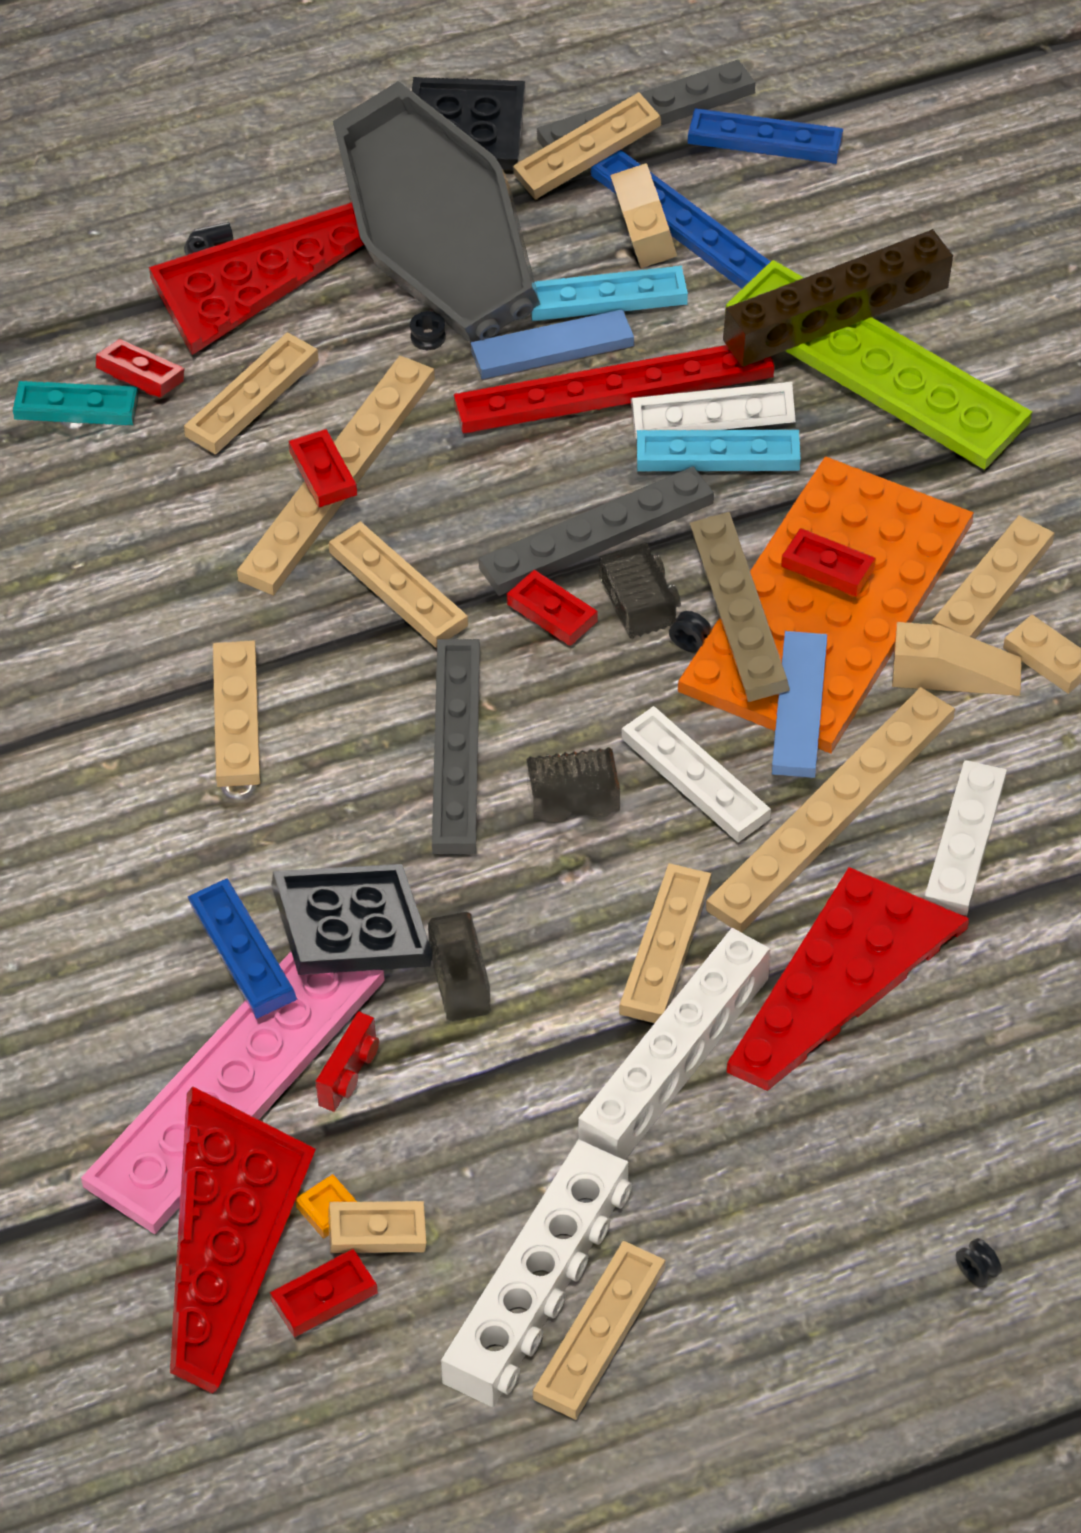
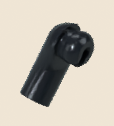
[184,222,233,255]

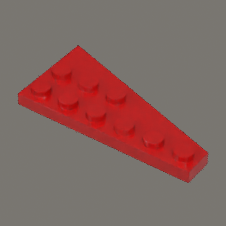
[149,202,364,355]
[727,867,969,1091]
[170,1086,316,1394]

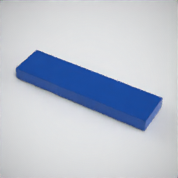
[688,108,843,164]
[187,878,297,1019]

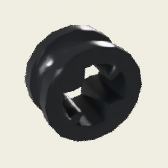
[410,311,446,351]
[669,610,712,652]
[956,1238,1002,1287]

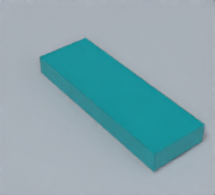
[13,381,139,426]

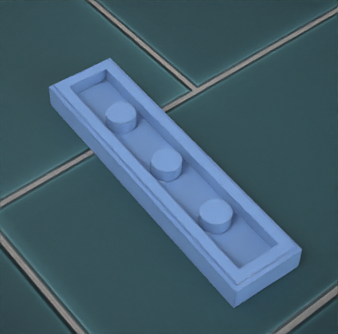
[471,309,634,379]
[772,631,827,778]

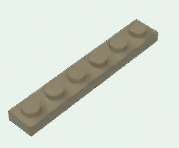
[690,512,790,702]

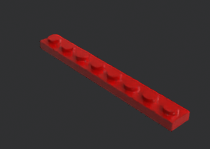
[454,345,774,434]

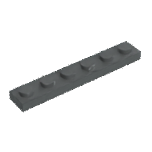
[537,59,756,148]
[478,466,714,596]
[432,639,480,854]

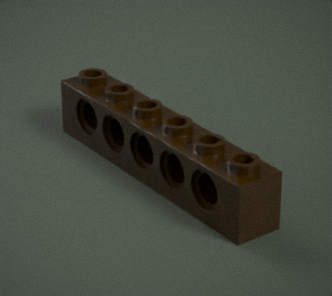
[723,229,953,367]

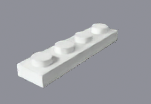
[631,382,796,439]
[622,706,771,842]
[925,760,1007,916]

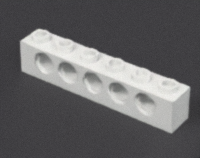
[578,928,770,1160]
[441,1139,632,1408]

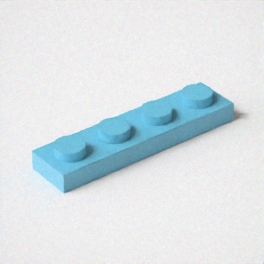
[531,266,688,321]
[637,430,800,471]

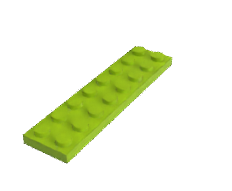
[725,260,1033,470]

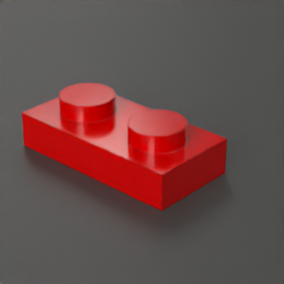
[95,339,185,398]
[288,429,357,508]
[781,528,876,597]
[507,570,598,646]
[316,1011,379,1112]
[270,1249,378,1338]

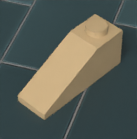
[610,163,677,268]
[892,622,1022,696]

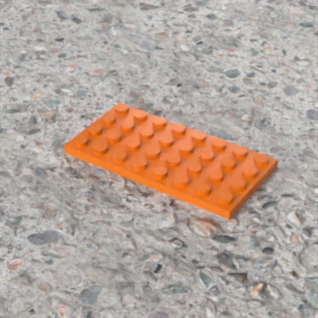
[678,456,974,754]

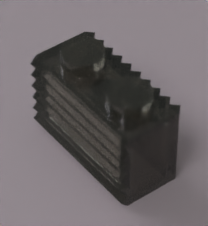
[599,542,681,639]
[526,747,620,823]
[428,912,491,1022]

